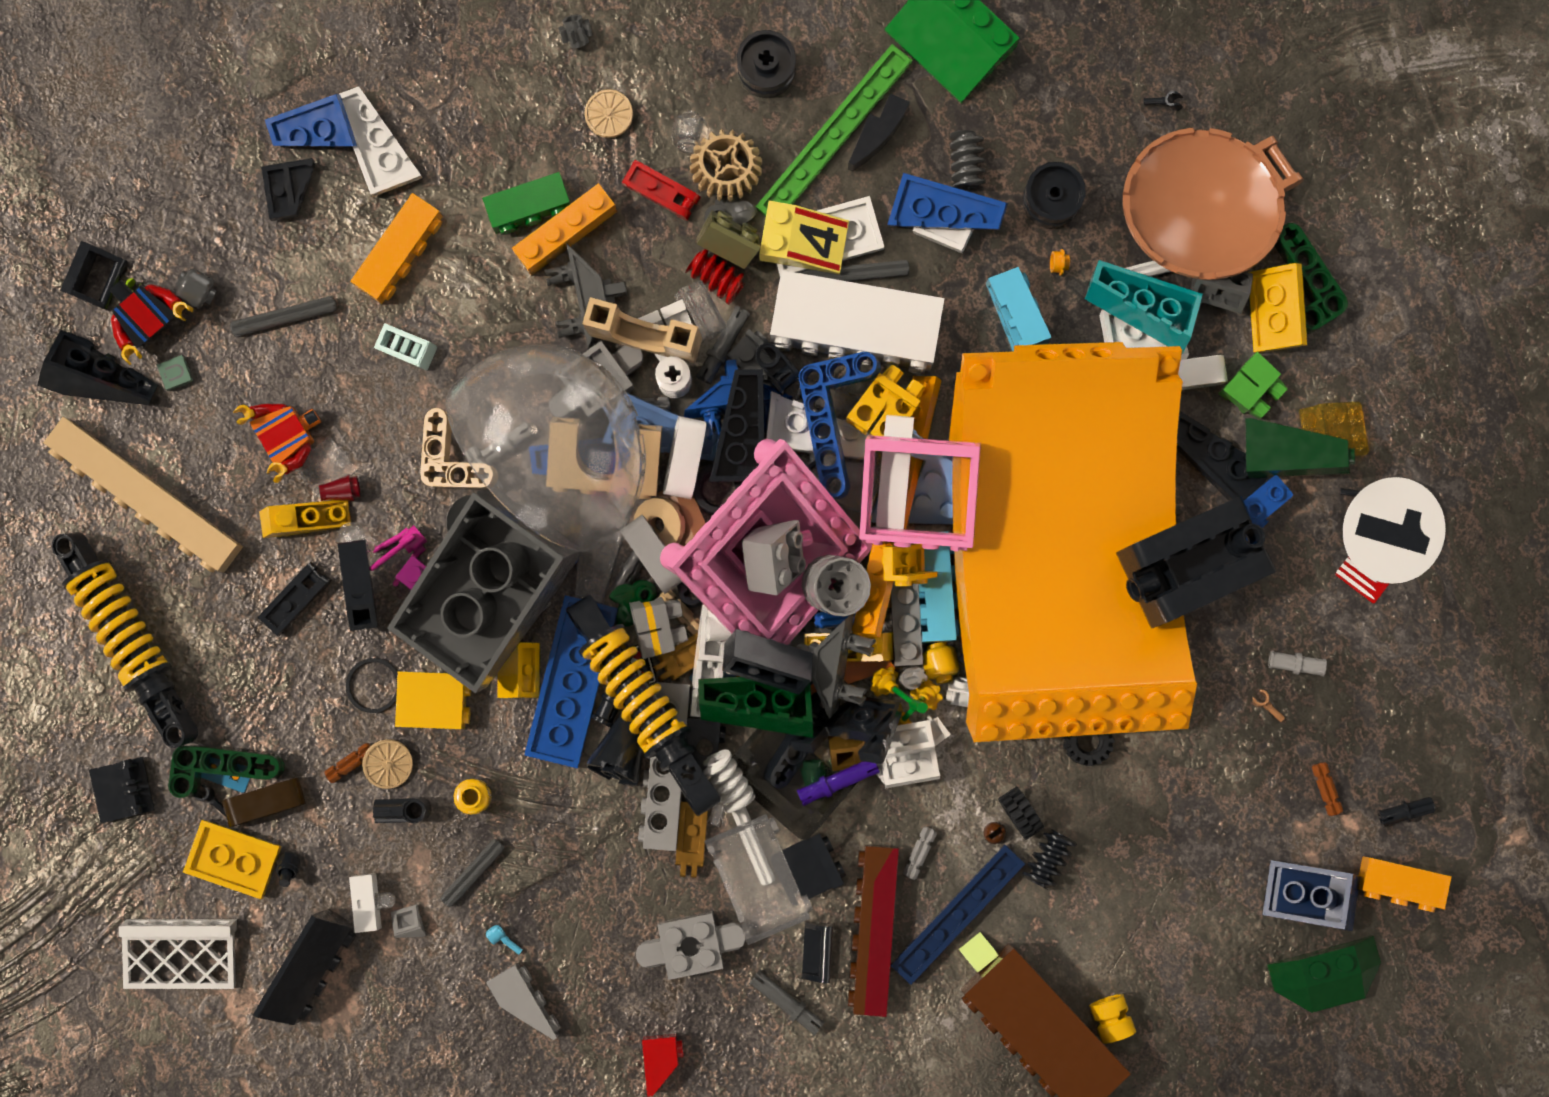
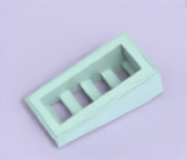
[374,323,437,370]

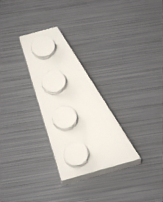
[765,392,872,460]

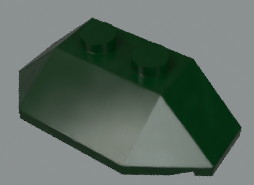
[1266,935,1381,1013]

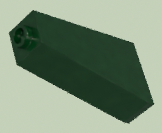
[1245,418,1355,478]

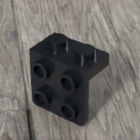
[772,832,846,905]

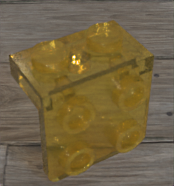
[1299,401,1369,456]

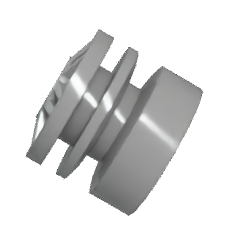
[801,554,871,617]

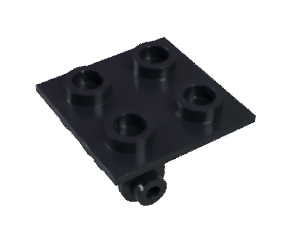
[89,757,155,824]

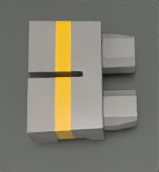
[629,597,688,659]

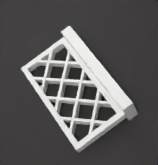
[119,919,237,989]

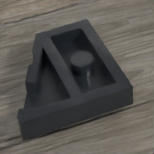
[261,158,315,221]

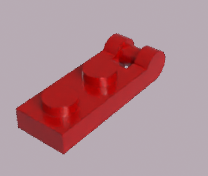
[622,160,701,221]

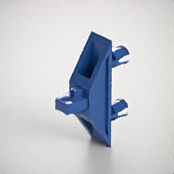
[684,360,793,440]

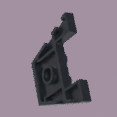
[790,697,903,764]

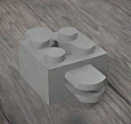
[549,341,643,421]
[636,911,745,980]

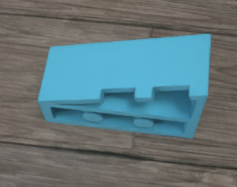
[986,267,1052,351]

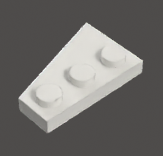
[1099,309,1189,360]

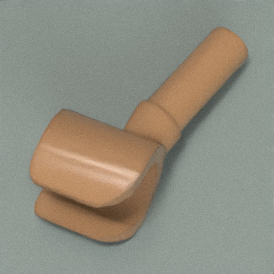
[1252,689,1285,722]

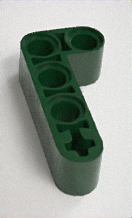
[1274,223,1348,334]
[168,745,285,798]

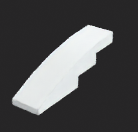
[876,415,914,529]
[689,605,726,718]

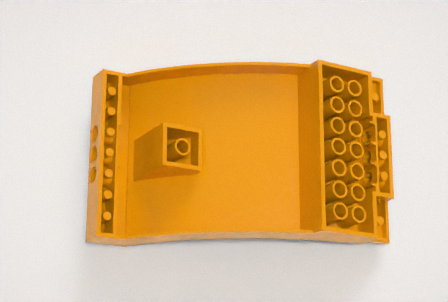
[949,342,1197,742]

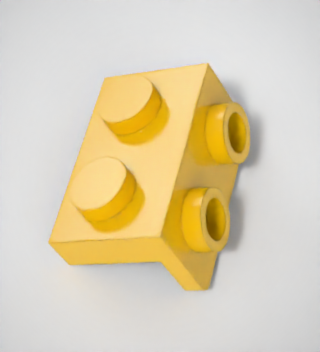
[882,543,938,586]

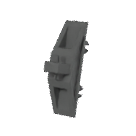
[545,243,627,349]
[797,614,876,719]

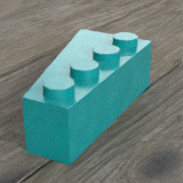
[1085,260,1203,354]

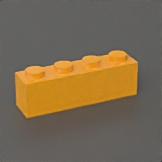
[512,183,617,276]
[350,193,443,304]

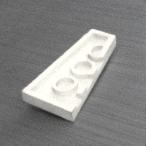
[340,86,423,197]

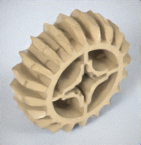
[690,129,762,202]

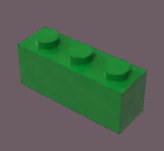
[482,172,570,235]

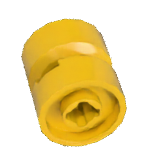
[1089,994,1136,1044]

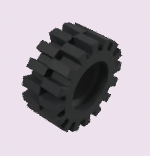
[1062,734,1115,766]
[998,786,1045,840]

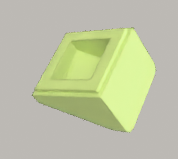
[959,932,999,973]

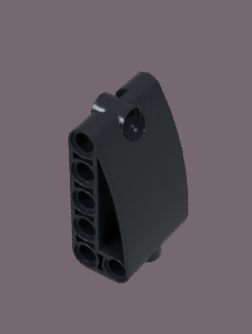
[1116,496,1277,629]

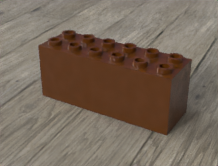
[961,943,1131,1097]

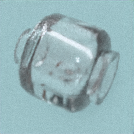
[671,111,708,153]
[335,522,376,559]

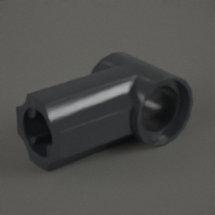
[373,797,432,823]

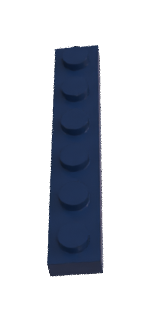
[890,844,1025,985]

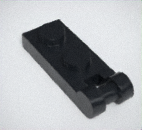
[257,562,332,636]

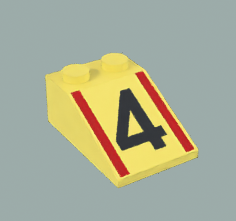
[759,201,849,274]

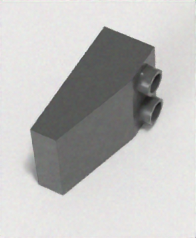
[387,486,584,693]

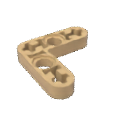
[420,408,499,489]

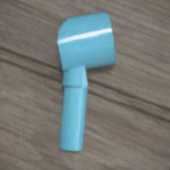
[486,925,523,955]

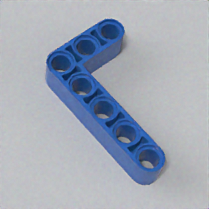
[799,352,881,499]

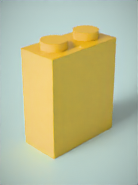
[395,672,471,729]

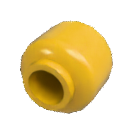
[922,642,960,684]
[453,778,492,815]

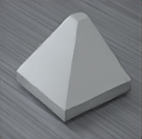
[391,904,426,938]

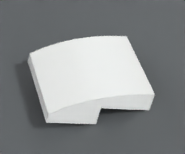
[881,720,940,789]

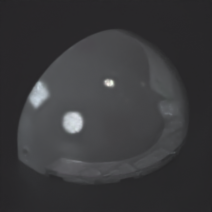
[446,344,646,551]

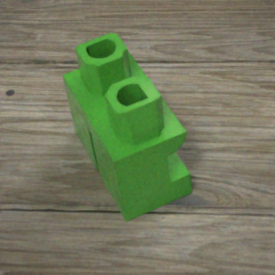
[1218,351,1288,419]

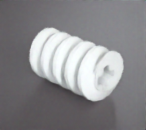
[655,356,692,398]
[703,750,755,813]

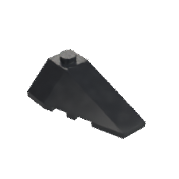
[37,330,158,405]

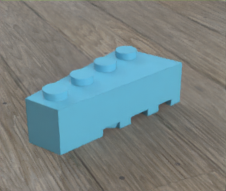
[918,531,959,644]

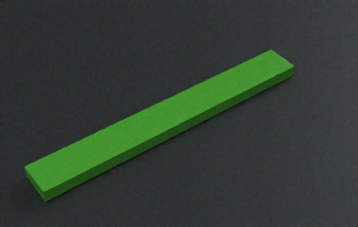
[756,44,913,216]

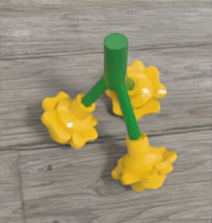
[871,666,943,725]

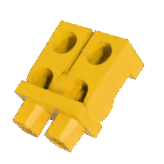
[846,365,925,436]

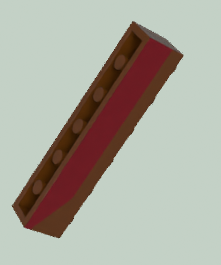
[848,845,899,1017]

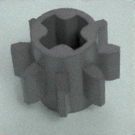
[558,14,593,48]

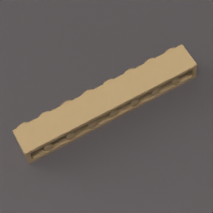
[43,417,244,573]

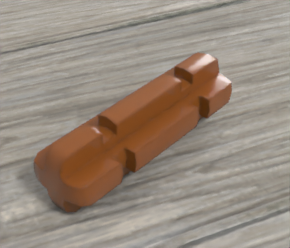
[324,743,371,783]
[1312,762,1343,816]

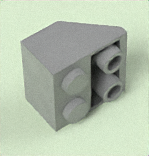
[742,520,806,595]

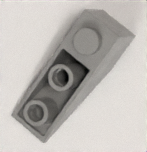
[486,963,560,1040]

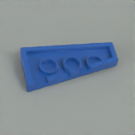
[887,173,1008,230]

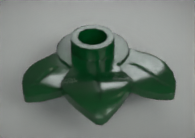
[609,580,657,627]

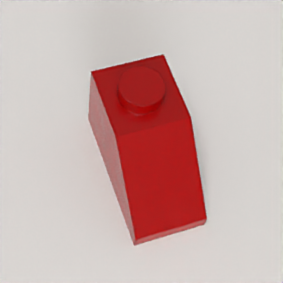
[642,1033,684,1097]

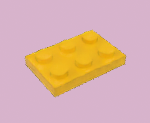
[1249,263,1307,353]
[183,819,282,899]

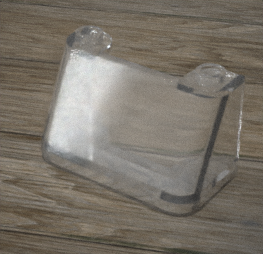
[704,814,813,945]

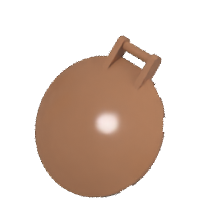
[1123,128,1304,280]

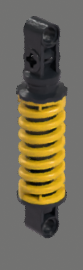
[52,532,198,748]
[566,594,722,816]

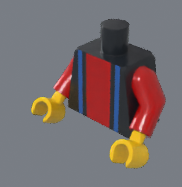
[109,280,193,365]

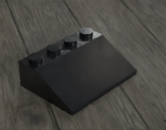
[253,909,356,1025]

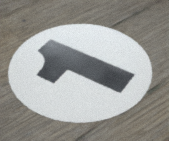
[1343,477,1445,584]

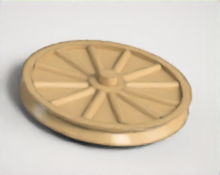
[584,89,633,138]
[362,739,413,789]

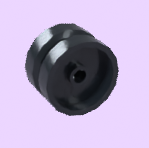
[737,30,796,98]
[1022,162,1086,228]

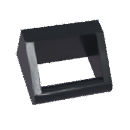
[60,241,127,310]
[802,922,833,983]

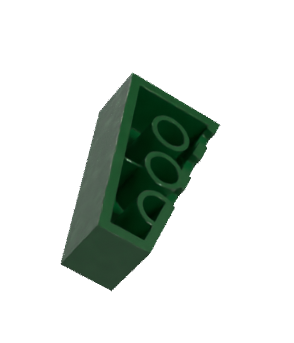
[698,677,813,738]

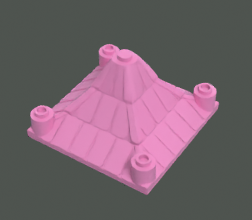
[660,439,872,645]

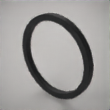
[346,658,398,713]

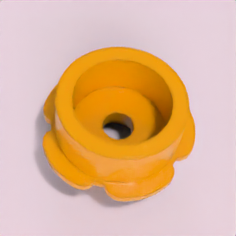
[1050,249,1070,276]

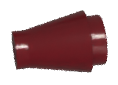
[319,474,361,501]

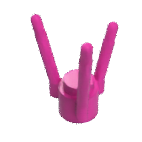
[369,525,427,587]

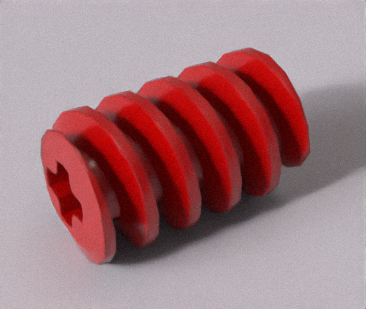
[685,249,745,305]

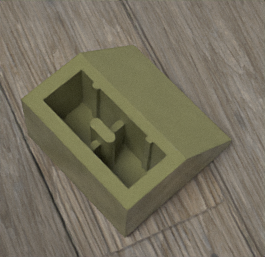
[696,210,761,269]

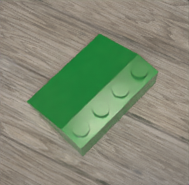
[884,0,1020,104]

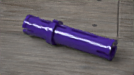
[797,761,880,806]

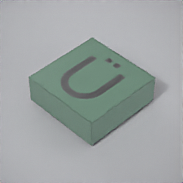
[157,355,193,391]

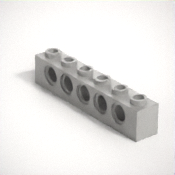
[638,682,691,851]

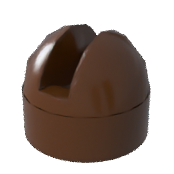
[983,822,1006,844]

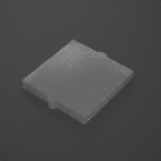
[296,436,358,501]

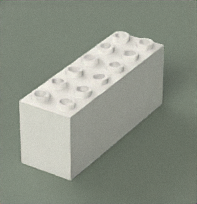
[770,270,945,374]

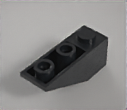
[337,540,378,631]

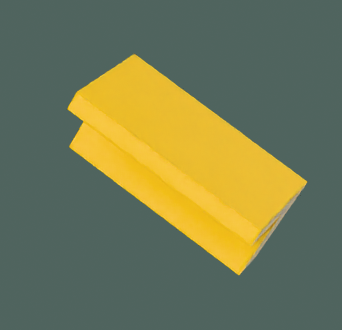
[497,642,540,698]

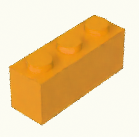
[1359,856,1451,913]

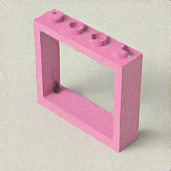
[859,435,981,551]

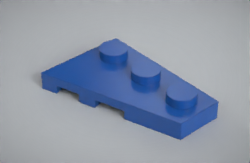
[265,94,357,146]

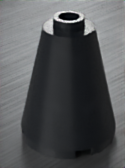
[586,712,644,787]

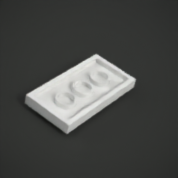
[776,196,884,276]

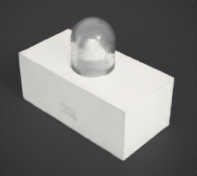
[349,873,396,933]

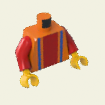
[233,403,321,483]

